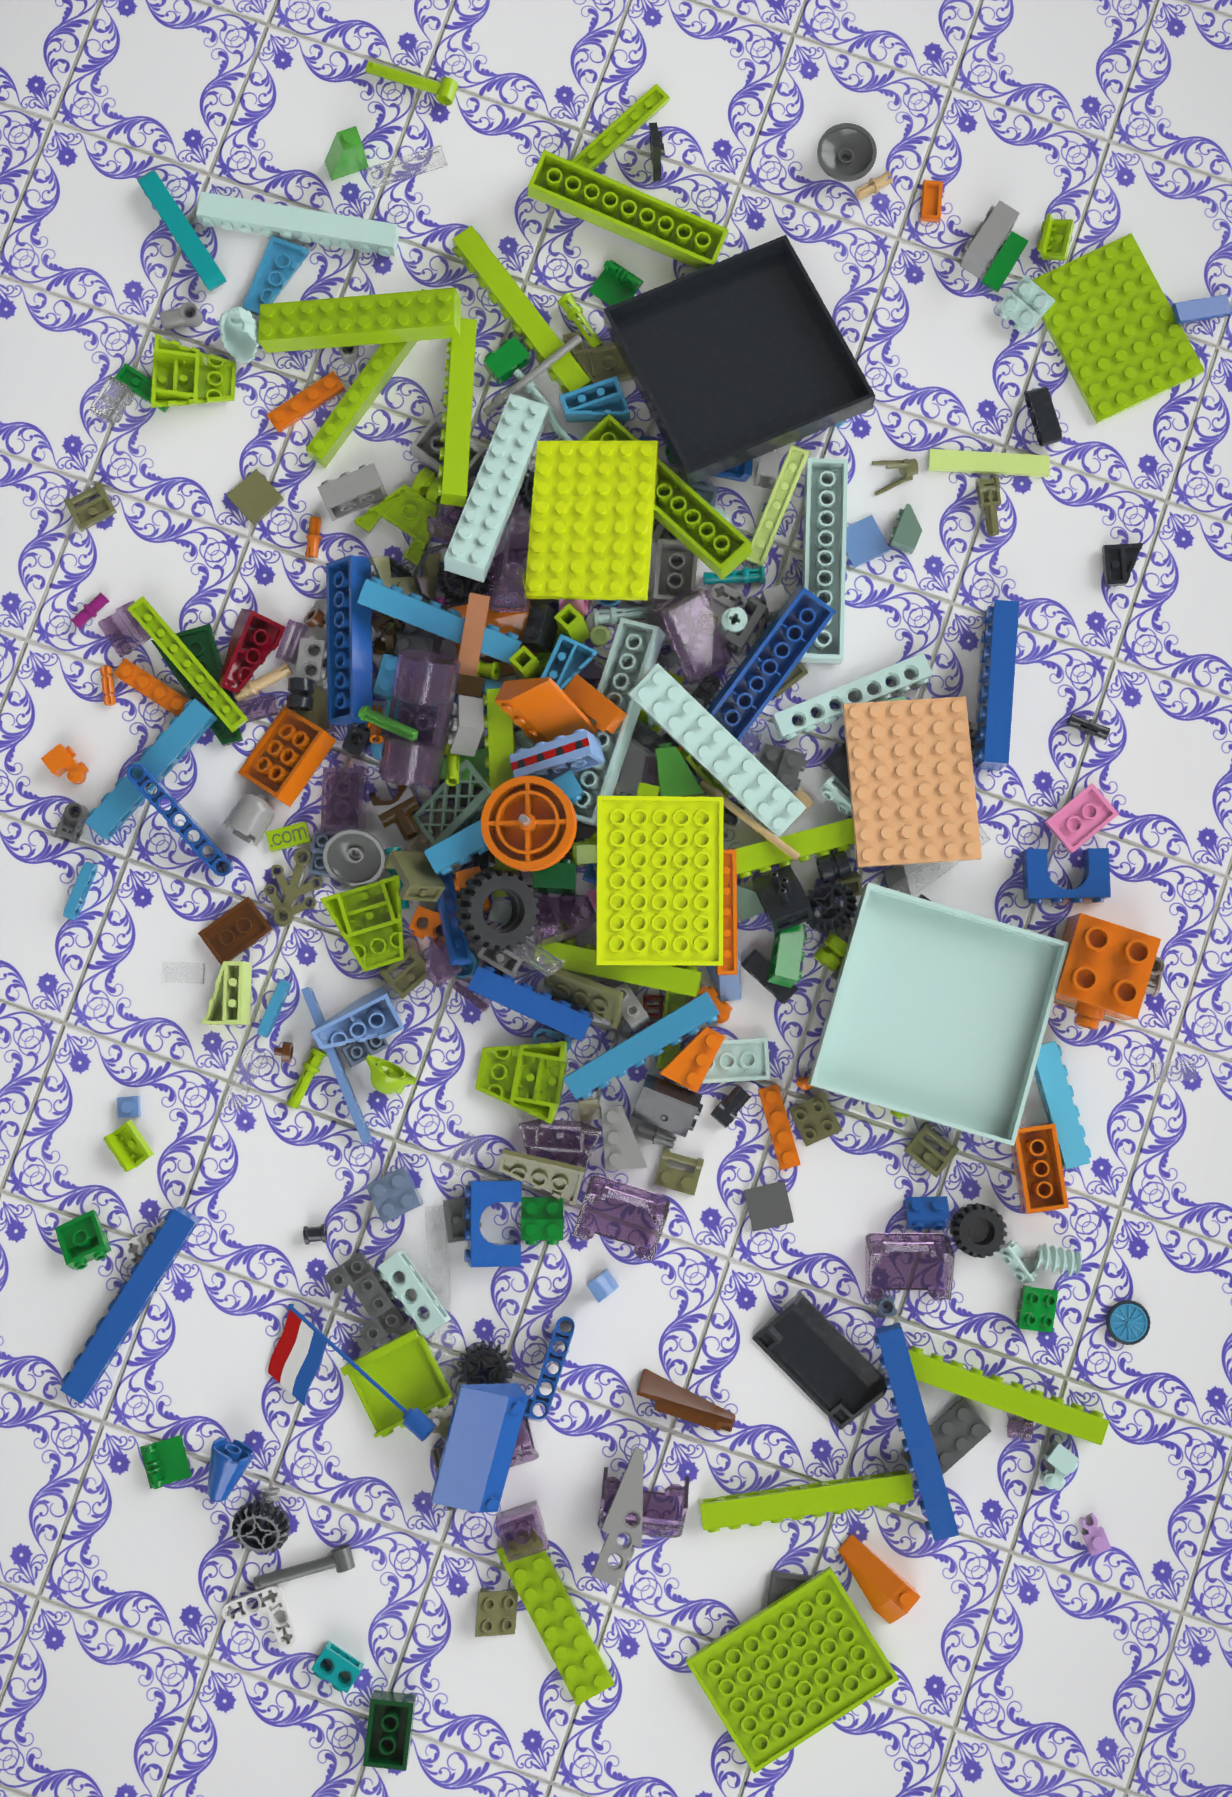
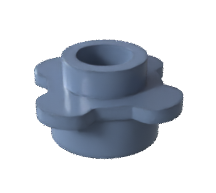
[874,1295,897,1318]

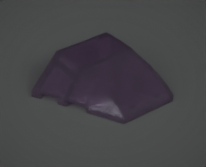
[531,893,596,947]
[519,1119,603,1172]

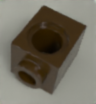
[453,674,485,699]

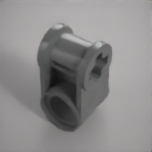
[55,802,89,844]

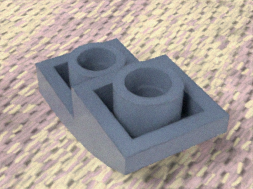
[309,831,335,877]
[341,1038,389,1068]

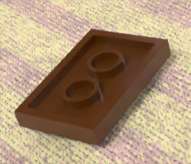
[198,896,273,966]

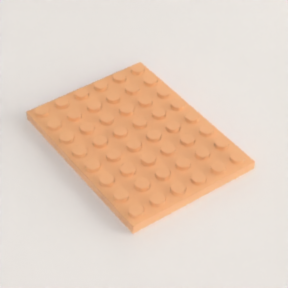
[842,696,982,868]

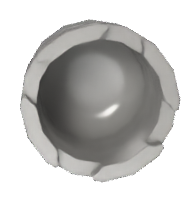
[222,794,274,846]

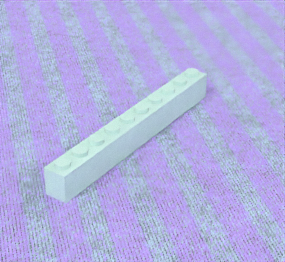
[196,192,400,256]

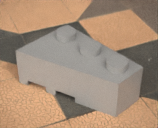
[601,1105,647,1170]

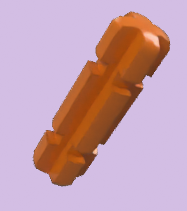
[100,666,116,706]

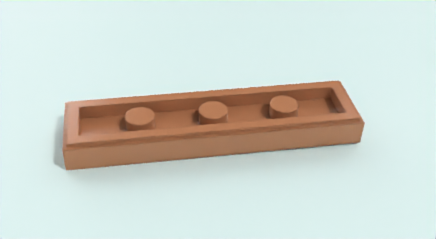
[455,592,490,676]

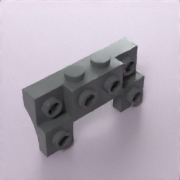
[324,1251,408,1348]

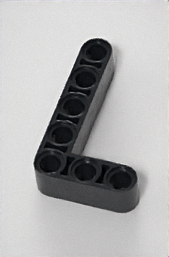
[631,674,720,758]

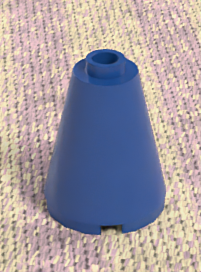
[207,1438,254,1502]

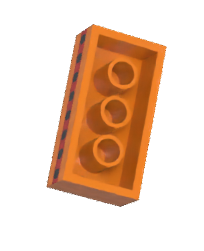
[1011,1123,1069,1214]

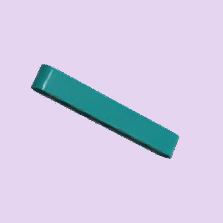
[137,169,227,292]

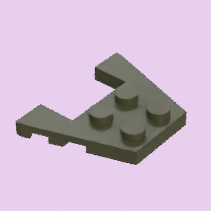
[563,331,633,384]
[369,553,441,619]

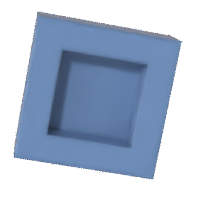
[117,1096,141,1119]

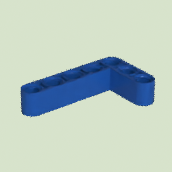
[523,1316,575,1422]

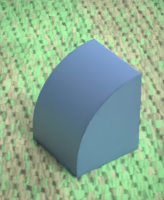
[586,1269,619,1303]

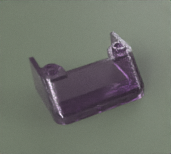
[597,1467,689,1538]

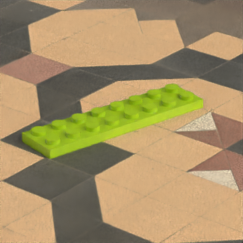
[496,1528,615,1706]

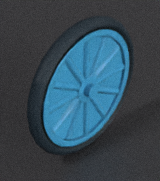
[1106,1300,1151,1345]

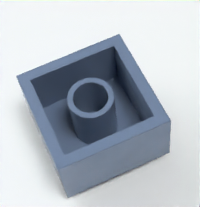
[365,1166,424,1224]

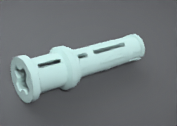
[593,605,654,626]

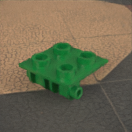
[589,260,644,306]
[1015,1285,1058,1333]
[140,1435,192,1489]

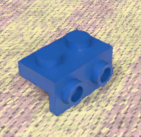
[904,1196,950,1231]

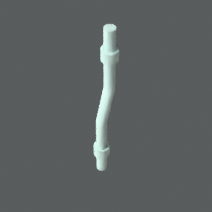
[513,368,573,441]

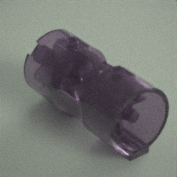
[378,649,461,788]

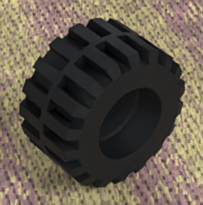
[950,1203,1007,1258]

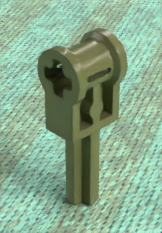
[976,476,1001,536]

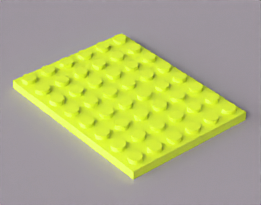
[524,441,659,600]
[596,796,724,966]

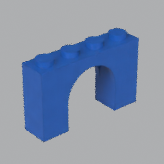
[1022,848,1111,904]
[464,1180,521,1267]

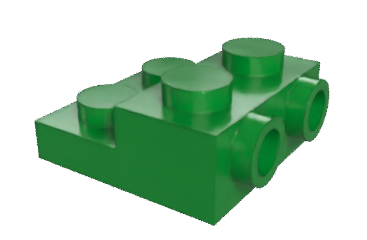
[521,1197,563,1245]
[55,1210,112,1270]

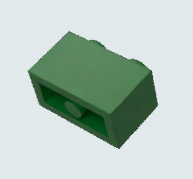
[483,336,531,386]

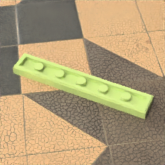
[745,444,810,566]
[928,449,1050,477]

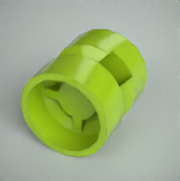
[412,467,442,505]
[813,933,847,972]

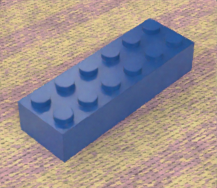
[467,964,593,1042]

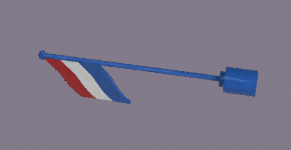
[268,1304,436,1442]

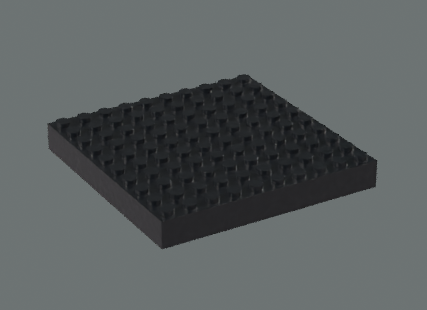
[603,235,876,486]

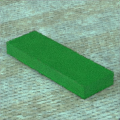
[981,231,1029,293]
[114,363,170,413]

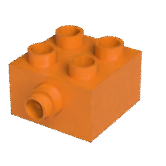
[1054,913,1161,1030]

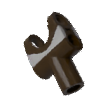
[369,777,421,841]

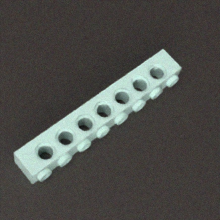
[772,652,933,741]

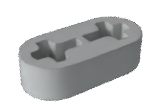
[710,583,747,610]

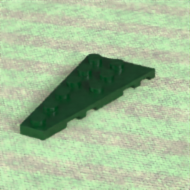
[151,624,244,746]

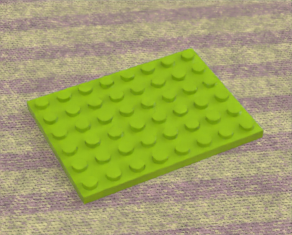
[1032,233,1205,424]
[685,1566,899,1774]

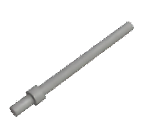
[482,334,583,416]

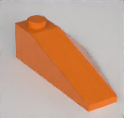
[838,1533,921,1624]

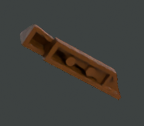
[636,1369,736,1432]

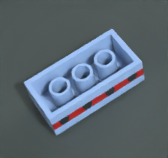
[509,729,605,781]

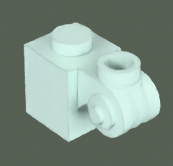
[1040,1439,1079,1491]

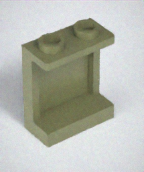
[384,850,445,902]

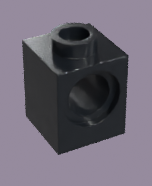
[342,724,370,759]

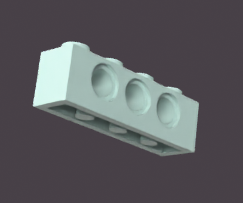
[378,1250,451,1337]

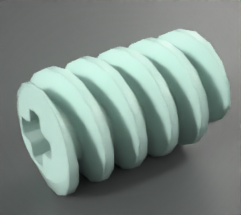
[719,607,748,638]
[1035,1243,1082,1277]

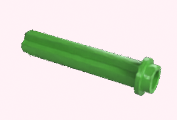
[358,706,418,741]

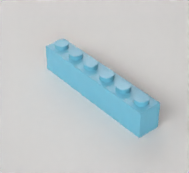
[1034,1041,1091,1170]

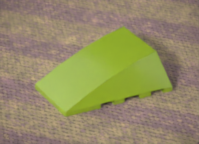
[151,334,236,408]
[320,875,404,972]
[475,1041,568,1124]

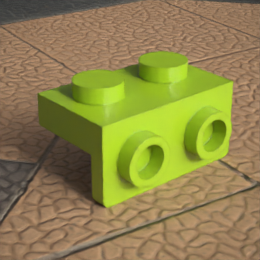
[1037,214,1075,260]
[103,1120,154,1172]

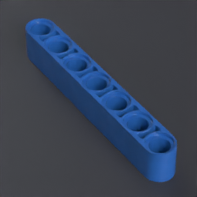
[126,763,233,877]

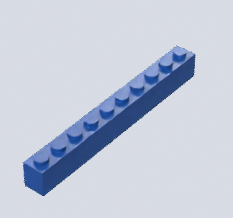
[60,1206,201,1404]
[873,1322,959,1542]

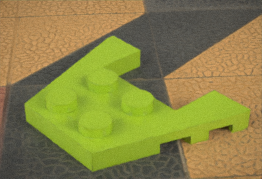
[354,484,438,567]

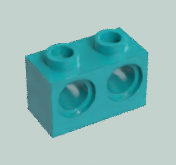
[311,1640,364,1693]

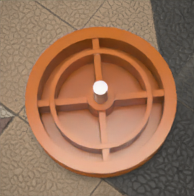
[481,776,577,872]

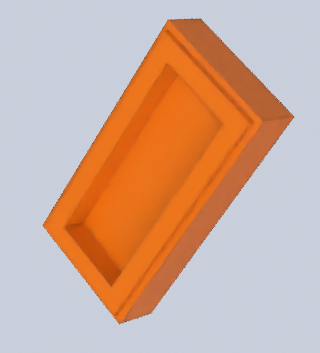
[920,180,943,223]

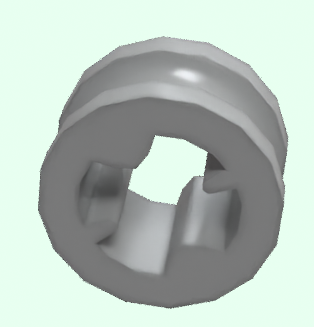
[260,1487,280,1502]

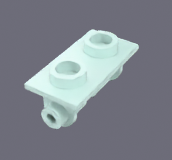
[999,1240,1038,1284]

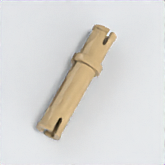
[233,663,293,703]

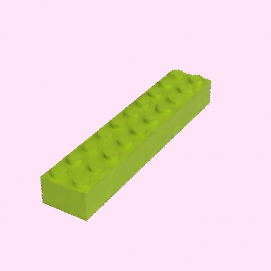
[528,150,729,270]
[258,287,461,353]
[580,414,752,580]

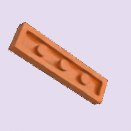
[266,371,345,433]
[113,658,190,716]
[758,1084,801,1170]

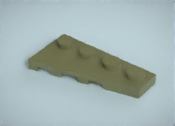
[544,965,623,1029]
[498,1149,585,1206]

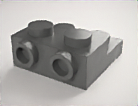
[394,622,443,664]
[759,743,807,793]

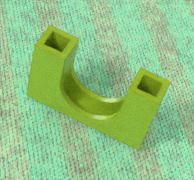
[509,603,590,680]

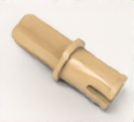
[855,171,893,200]

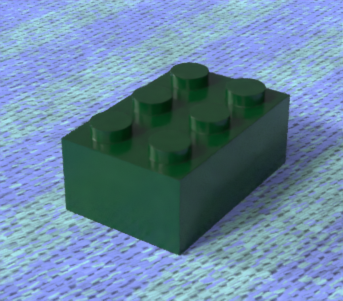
[533,859,577,895]
[363,1690,416,1771]

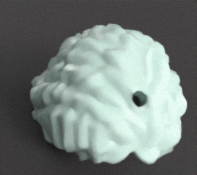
[218,307,259,364]

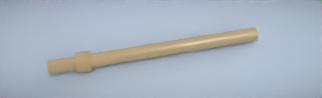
[699,780,801,861]

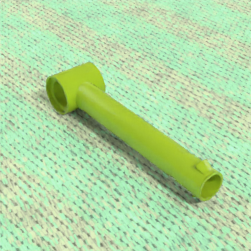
[366,61,459,106]

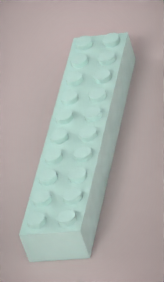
[444,394,549,583]
[800,458,848,664]
[572,618,665,827]
[626,663,807,838]

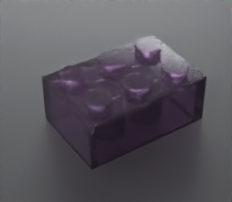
[321,767,368,832]

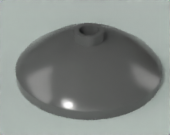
[817,123,877,182]
[323,828,386,887]

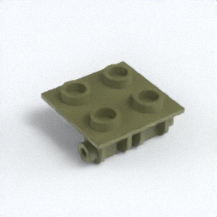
[788,1093,843,1147]
[475,1588,518,1637]

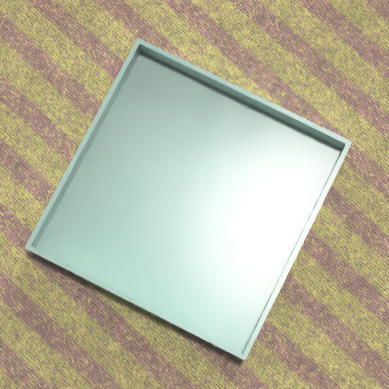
[807,882,1069,1146]

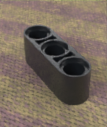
[1025,386,1062,447]
[740,949,798,1005]

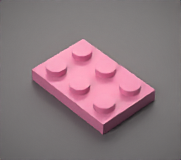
[1044,783,1119,854]

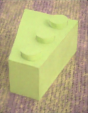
[201,961,252,1025]

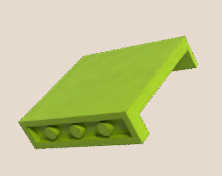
[340,1328,453,1438]

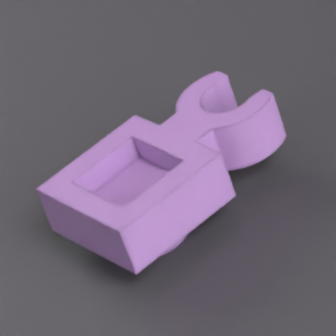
[1079,1513,1112,1556]

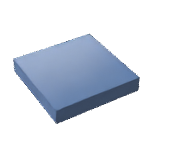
[846,515,890,569]

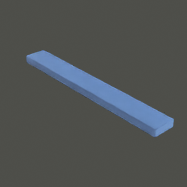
[301,987,373,1145]

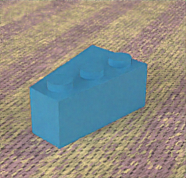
[559,376,630,423]
[541,634,598,691]

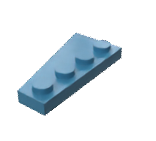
[242,236,310,316]

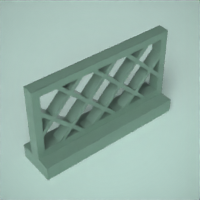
[413,759,494,847]

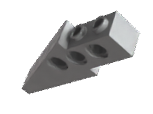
[591,1446,644,1587]

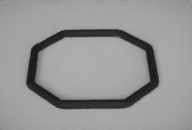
[413,543,480,610]

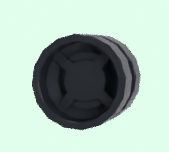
[286,677,315,711]
[816,851,852,883]

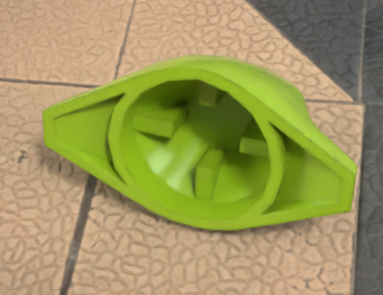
[366,1055,417,1094]

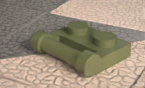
[64,481,117,532]
[378,944,434,999]
[903,1122,959,1178]
[654,1148,704,1196]

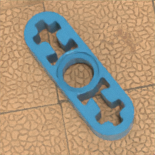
[63,861,98,921]
[257,979,292,1038]

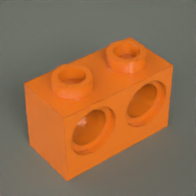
[409,905,446,946]

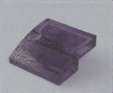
[98,600,151,658]

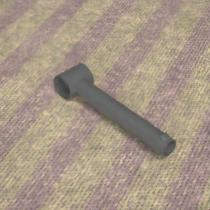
[253,1544,355,1590]

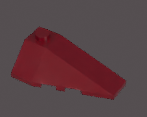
[219,608,286,694]

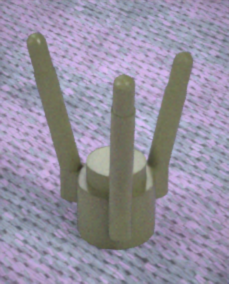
[872,458,919,496]

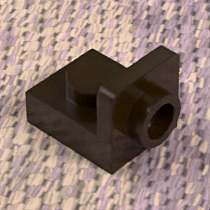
[372,613,404,633]
[373,622,396,655]

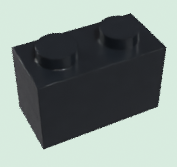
[521,605,558,653]

